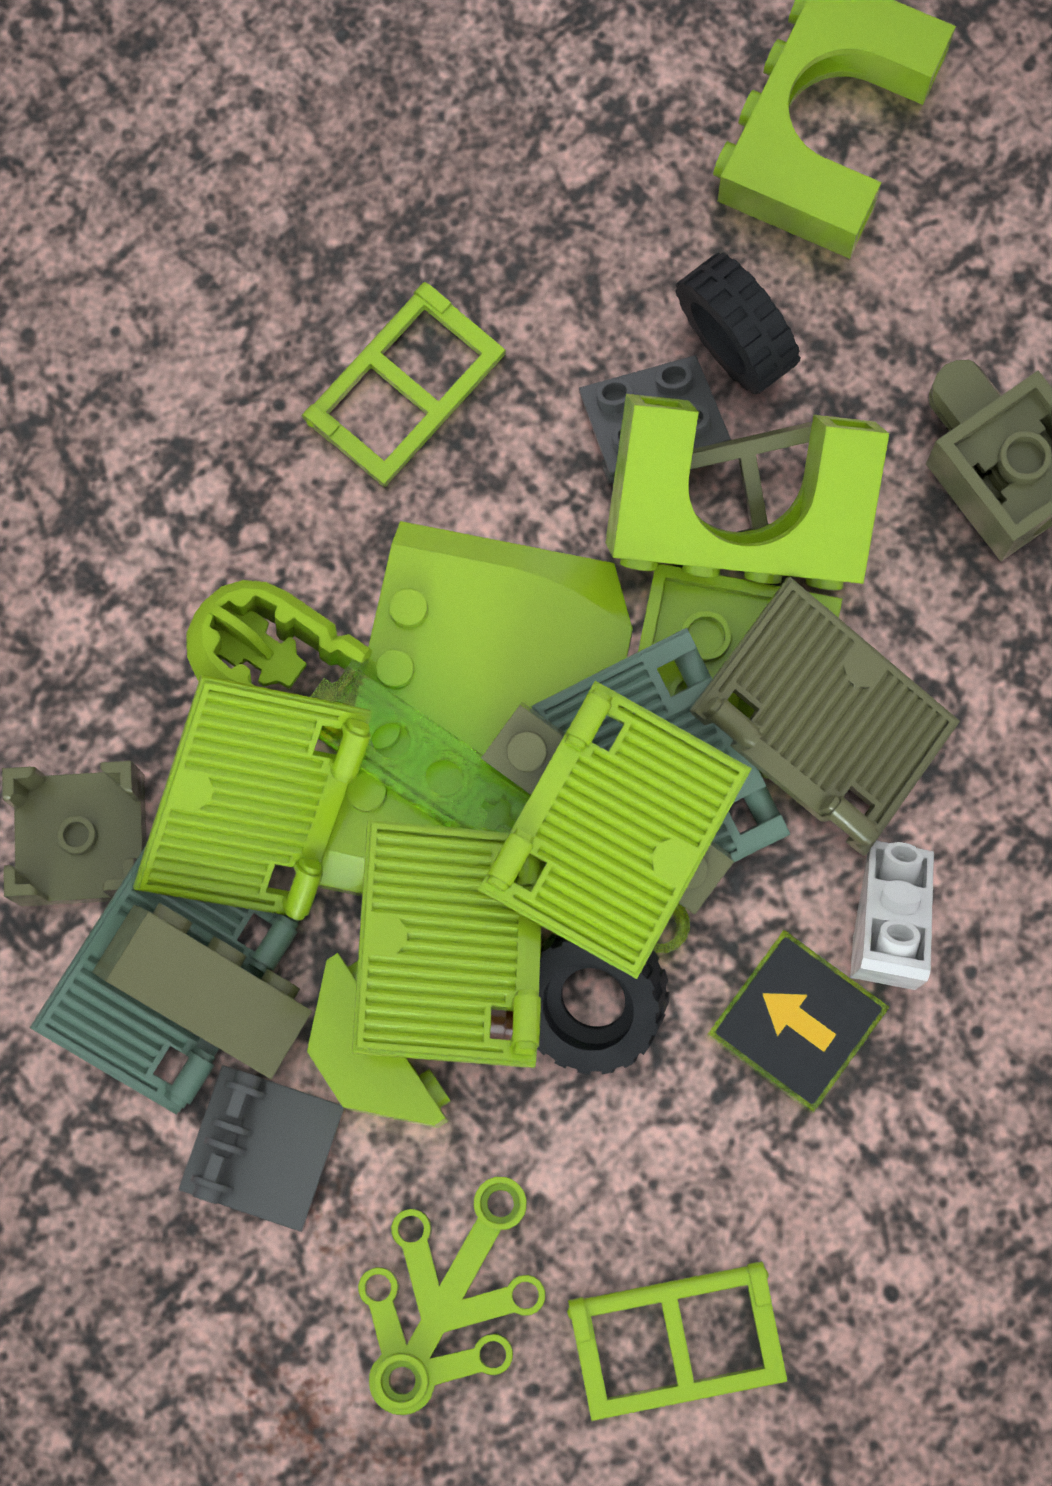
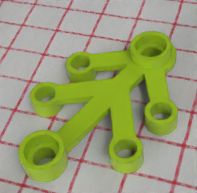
[358,1177,546,1415]

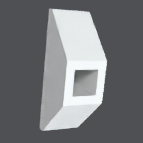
[850,841,934,990]

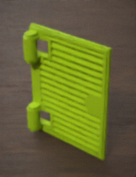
[133,675,372,920]
[478,681,752,979]
[352,820,546,1068]

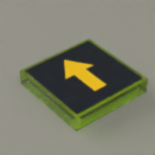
[707,930,890,1113]

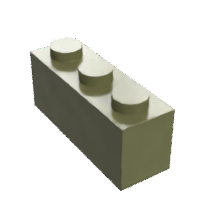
[92,903,312,1079]

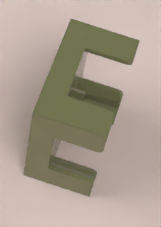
[2,761,146,906]

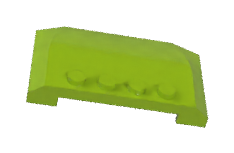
[319,521,633,928]

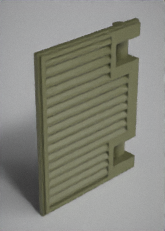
[689,576,960,856]

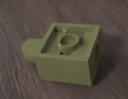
[926,359,1052,561]

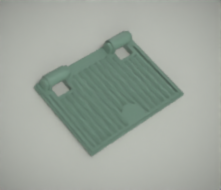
[531,628,790,862]
[29,844,299,1115]

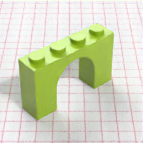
[713,0,956,259]
[605,394,890,590]

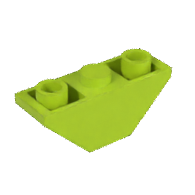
[307,953,451,1128]

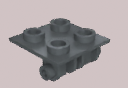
[579,355,731,484]
[178,1065,344,1232]

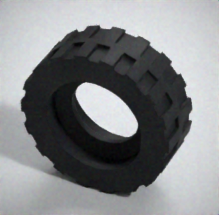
[675,252,801,394]
[537,934,670,1075]

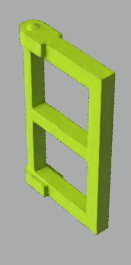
[301,282,506,488]
[567,1261,788,1421]

